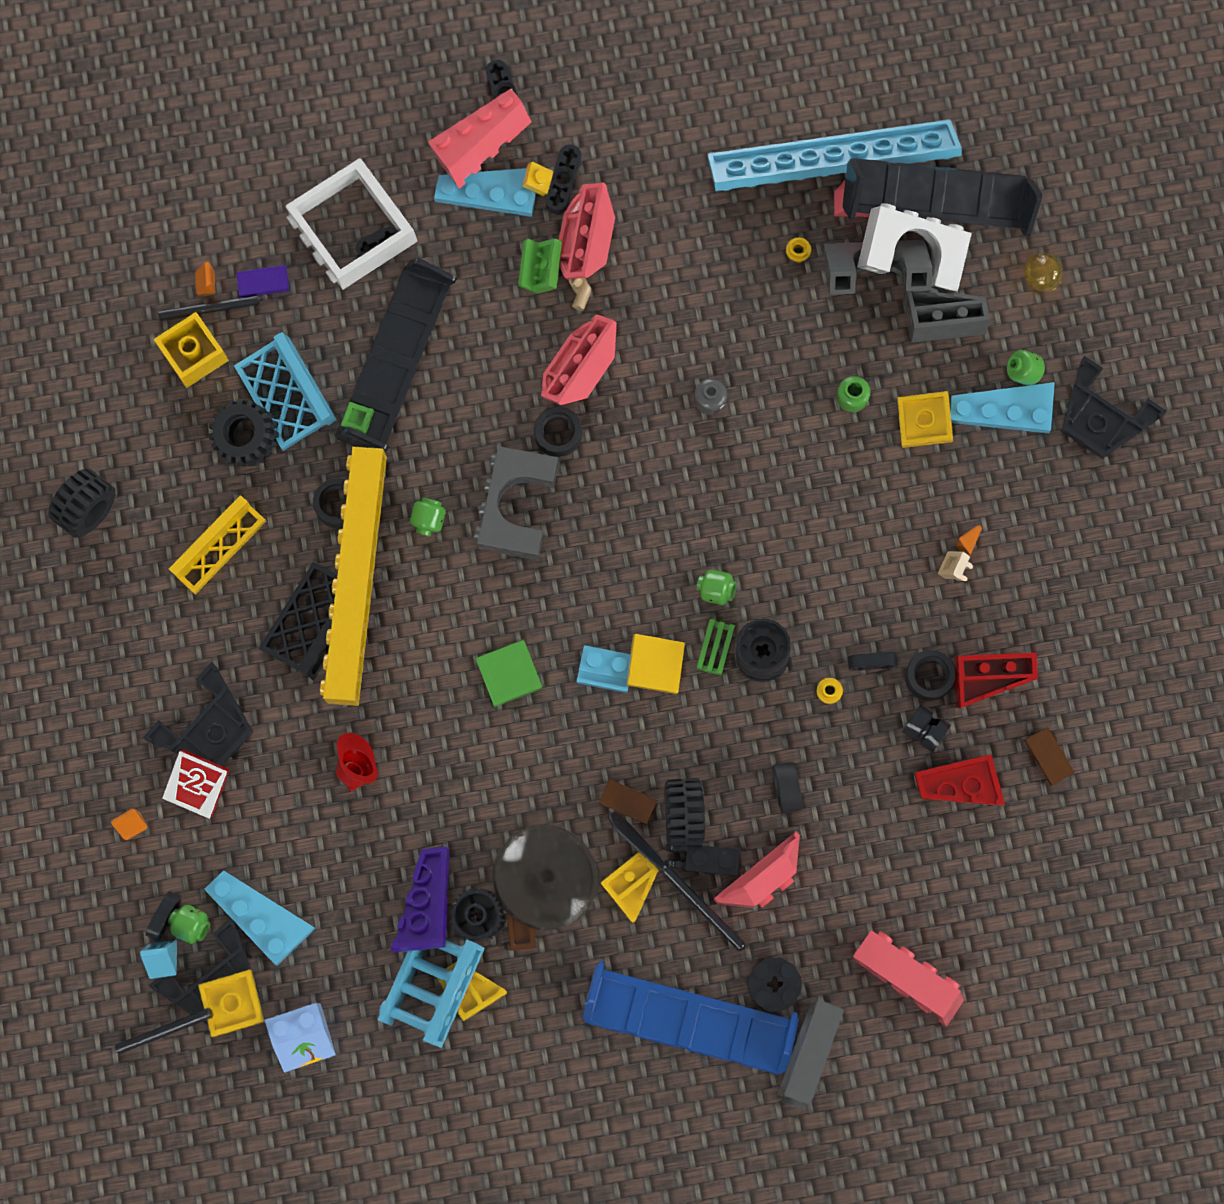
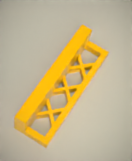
[169,495,266,595]

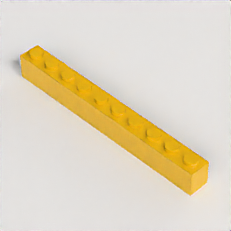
[320,447,387,706]

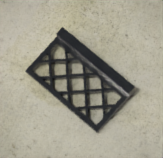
[259,562,337,681]

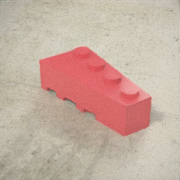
[428,89,531,189]
[853,931,964,1027]

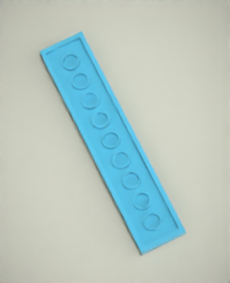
[708,120,962,191]

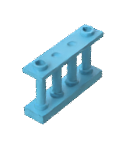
[378,940,485,1048]

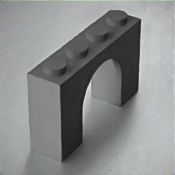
[824,239,932,295]
[474,446,559,561]

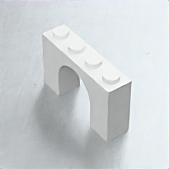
[857,204,971,294]

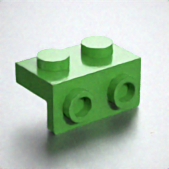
[518,238,562,294]

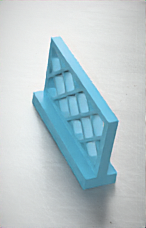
[234,332,337,450]

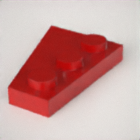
[914,754,1005,806]

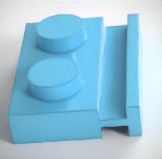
[577,645,630,693]

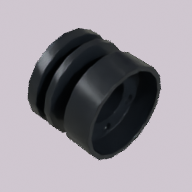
[736,619,791,682]

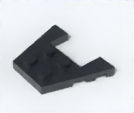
[1061,356,1167,459]
[143,662,254,766]
[149,919,261,1025]

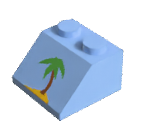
[265,1003,336,1072]

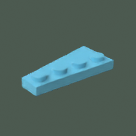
[434,168,536,217]
[950,382,1054,433]
[204,871,316,966]

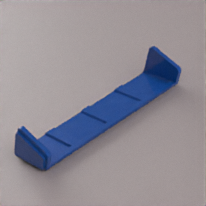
[582,961,799,1074]

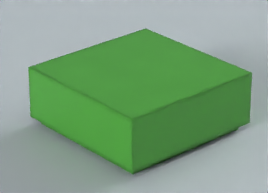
[341,402,374,435]

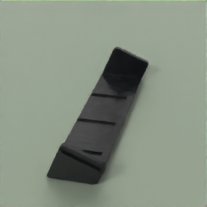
[842,158,1042,236]
[335,257,457,452]

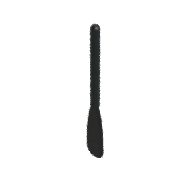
[608,812,746,951]

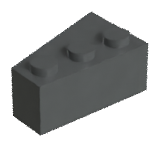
[904,288,990,343]

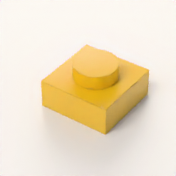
[522,162,554,196]

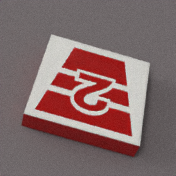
[163,749,230,819]

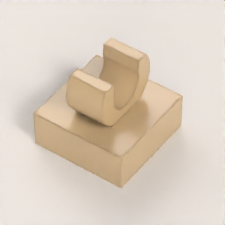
[938,551,973,581]

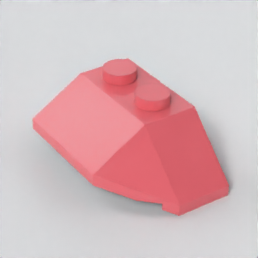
[559,183,615,279]
[541,314,617,405]
[714,831,800,908]

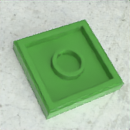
[476,640,543,707]

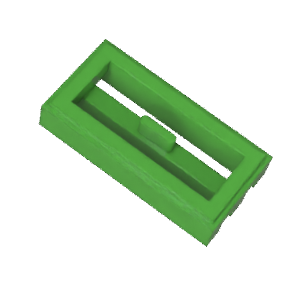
[696,619,735,676]

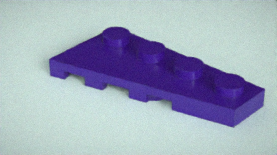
[391,846,450,953]

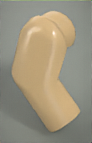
[569,278,591,311]

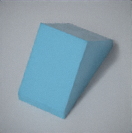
[140,940,177,979]

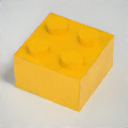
[154,312,229,388]

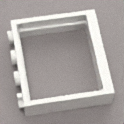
[286,158,417,289]

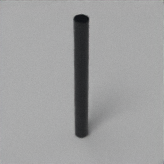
[158,295,259,321]
[115,1008,213,1054]

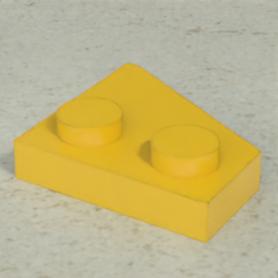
[601,852,658,923]
[437,962,507,1021]

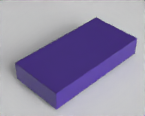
[236,265,290,298]

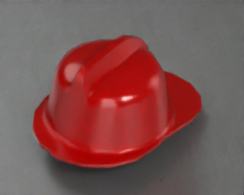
[336,733,378,792]

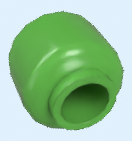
[1007,350,1045,386]
[836,376,870,412]
[410,497,446,536]
[697,569,737,605]
[168,905,210,944]

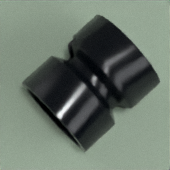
[902,705,951,753]

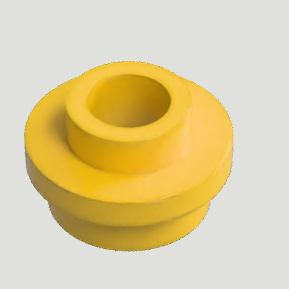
[786,237,811,262]
[817,678,843,704]

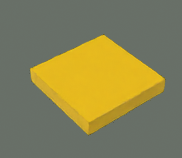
[897,391,953,448]
[626,634,685,694]
[198,970,265,1037]

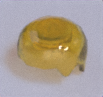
[1024,253,1063,292]

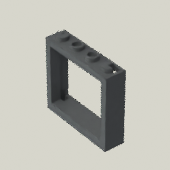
[777,1000,844,1109]

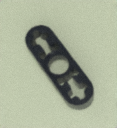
[486,60,519,98]
[546,144,581,214]

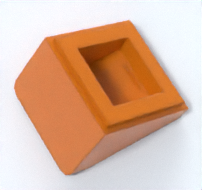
[195,262,216,296]
[956,525,982,556]
[111,808,147,840]

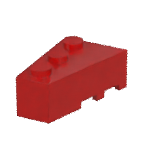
[953,652,1038,708]

